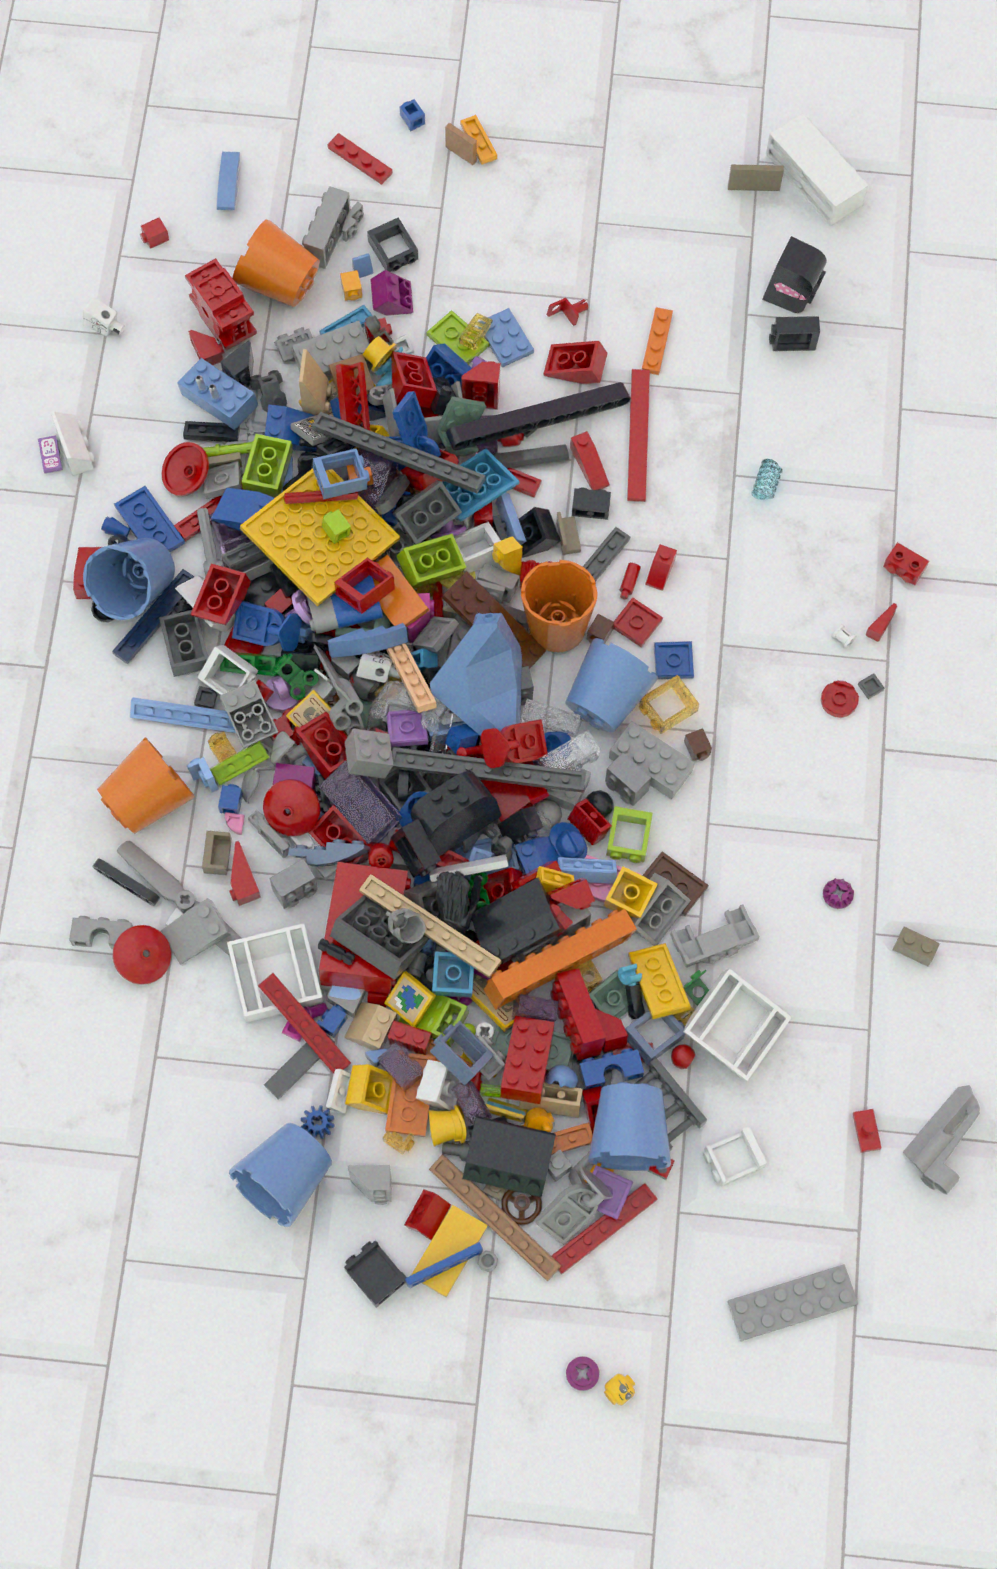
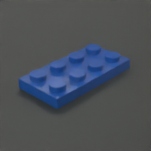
[114,486,185,552]

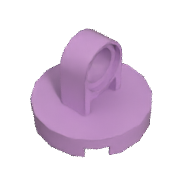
[284,590,312,625]
[265,675,300,713]

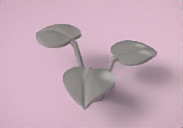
[242,731,295,803]

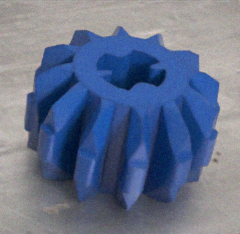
[301,1105,335,1140]

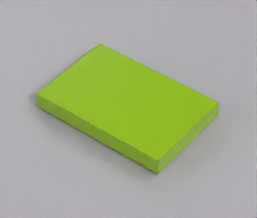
[426,310,489,365]

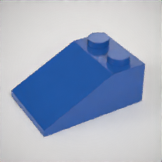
[265,404,317,452]
[211,488,274,531]
[514,836,559,883]

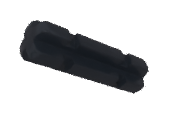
[318,938,355,965]

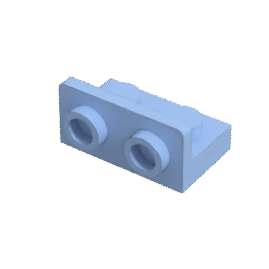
[187,757,219,792]

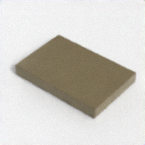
[727,164,784,191]

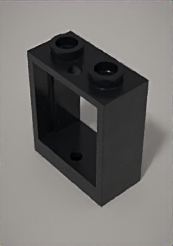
[367,217,418,272]
[769,316,820,351]
[391,819,441,878]

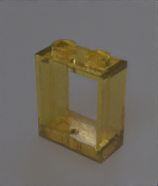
[639,675,699,734]

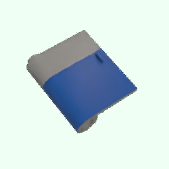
[307,575,383,634]

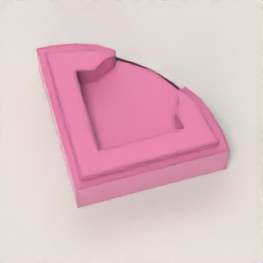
[225,812,245,835]

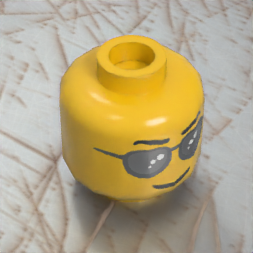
[604,1373,635,1405]

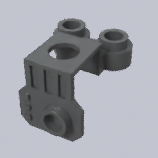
[365,315,397,350]
[250,370,287,412]
[463,825,513,862]

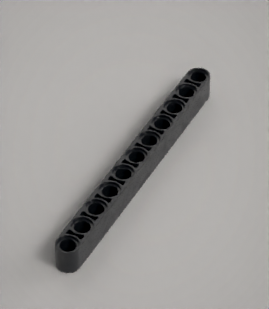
[446,382,631,451]

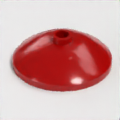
[162,442,209,496]
[263,779,320,836]
[113,925,171,985]

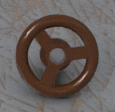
[501,1190,542,1225]

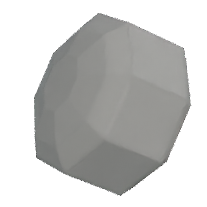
[478,1251,498,1272]

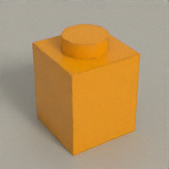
[340,270,363,301]

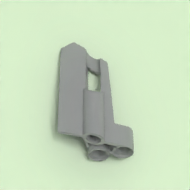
[314,645,364,736]
[903,1085,980,1195]

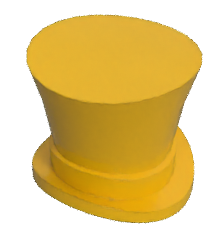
[429,1104,466,1147]

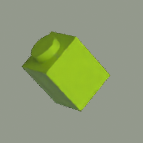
[321,509,351,544]

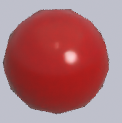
[671,1044,695,1069]

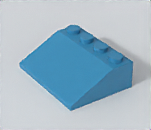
[442,449,520,522]

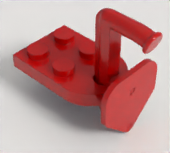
[457,719,548,768]

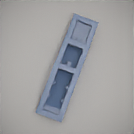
[217,151,240,210]
[328,623,408,658]

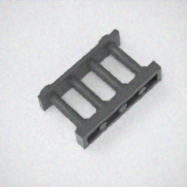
[634,1058,707,1151]

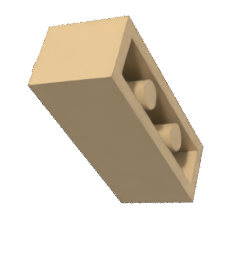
[519,1083,583,1118]

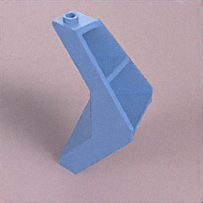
[430,613,522,736]

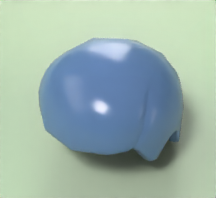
[545,1065,578,1088]

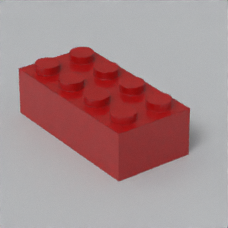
[550,968,606,1061]
[500,1016,555,1104]

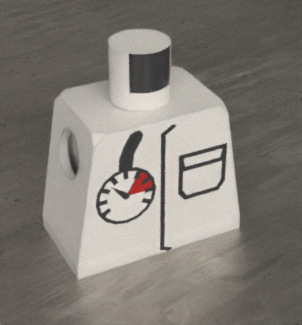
[83,296,125,336]
[356,651,400,683]

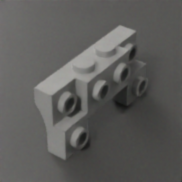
[670,904,759,968]

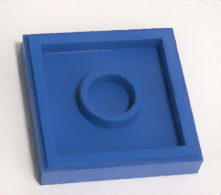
[654,641,694,679]

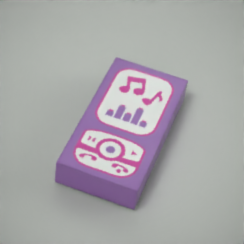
[38,435,63,473]

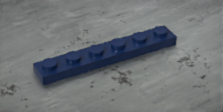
[112,569,194,664]

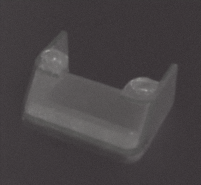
[366,681,453,752]

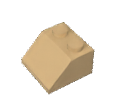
[345,1002,397,1051]

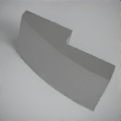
[342,202,364,242]

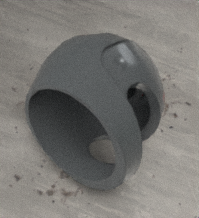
[349,671,386,702]

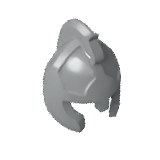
[386,908,425,943]

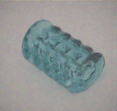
[751,458,783,500]

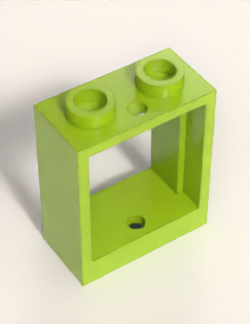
[606,806,653,863]

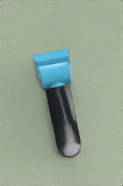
[618,964,645,1019]

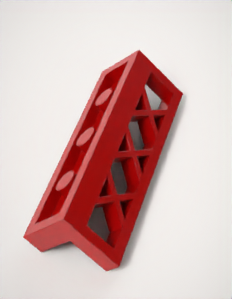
[335,362,371,431]

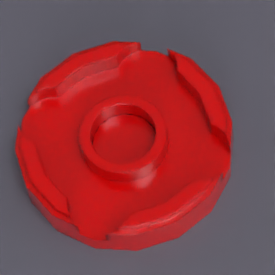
[821,680,859,718]

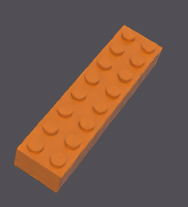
[483,909,637,1010]

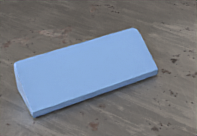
[495,493,526,545]
[558,857,617,884]

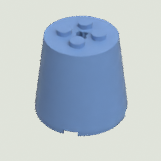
[83,538,175,620]
[565,638,658,733]
[588,1082,671,1171]
[229,1123,332,1227]

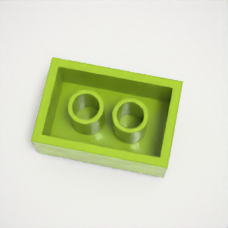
[242,434,293,498]
[397,533,467,589]

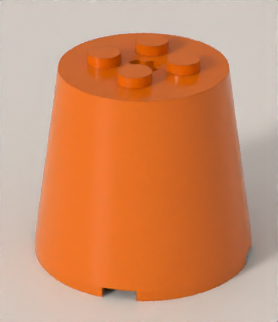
[232,219,320,307]
[521,560,598,652]
[97,737,195,834]

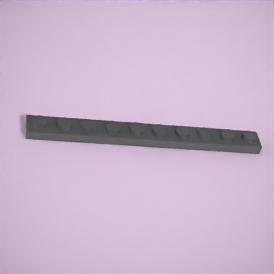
[312,412,486,494]
[392,747,586,793]

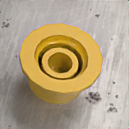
[363,336,397,372]

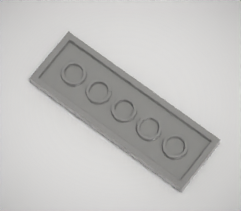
[727,1264,858,1341]

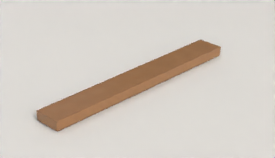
[429,1154,562,1281]

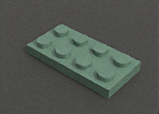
[491,1025,572,1072]

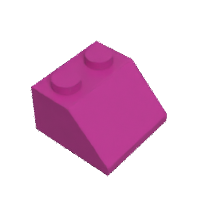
[408,593,434,643]

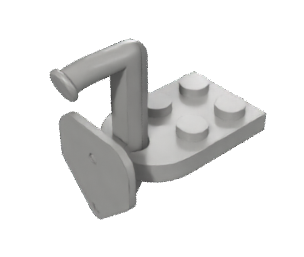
[534,1151,613,1245]

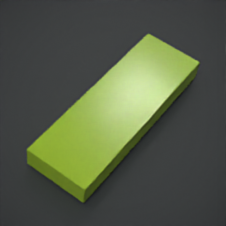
[210,741,270,786]

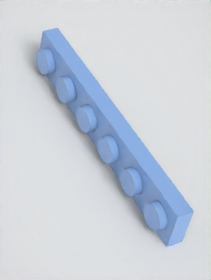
[130,697,236,733]

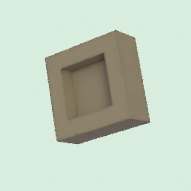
[483,1185,506,1201]

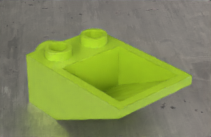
[398,995,476,1047]

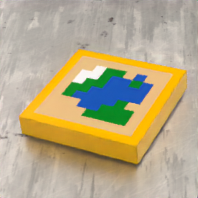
[385,971,436,1027]

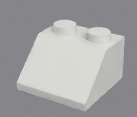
[416,1060,464,1111]

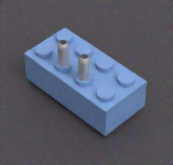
[177,358,258,430]

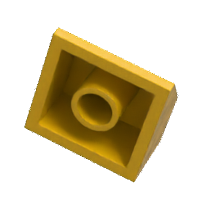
[603,866,658,918]
[345,1064,393,1115]

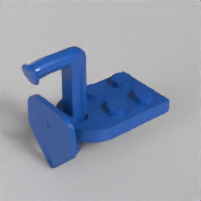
[387,392,441,467]
[232,601,302,651]

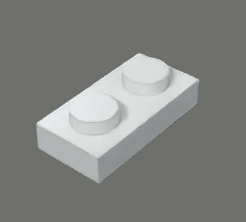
[326,1069,351,1114]

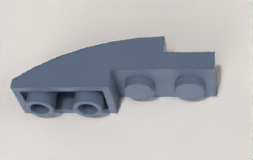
[288,839,370,867]

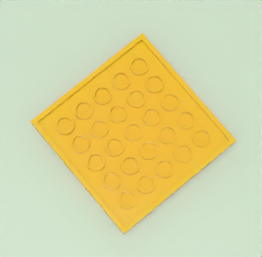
[240,468,400,607]

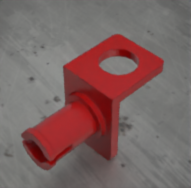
[546,297,588,326]

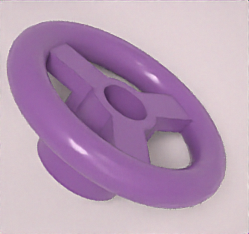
[430,519,466,539]

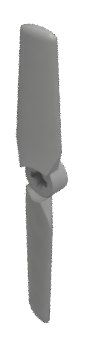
[117,841,242,956]

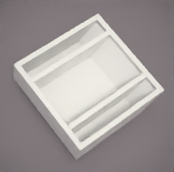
[227,923,323,1023]
[683,969,792,1081]

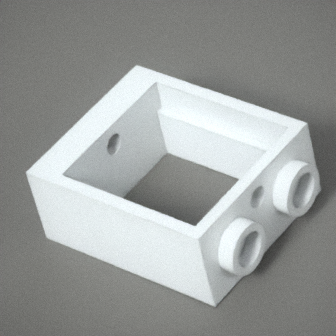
[454,522,501,573]
[197,645,258,695]

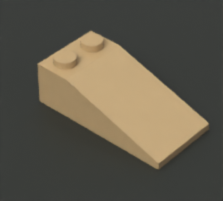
[299,349,332,415]

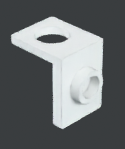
[307,669,335,700]

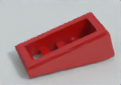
[866,603,897,642]

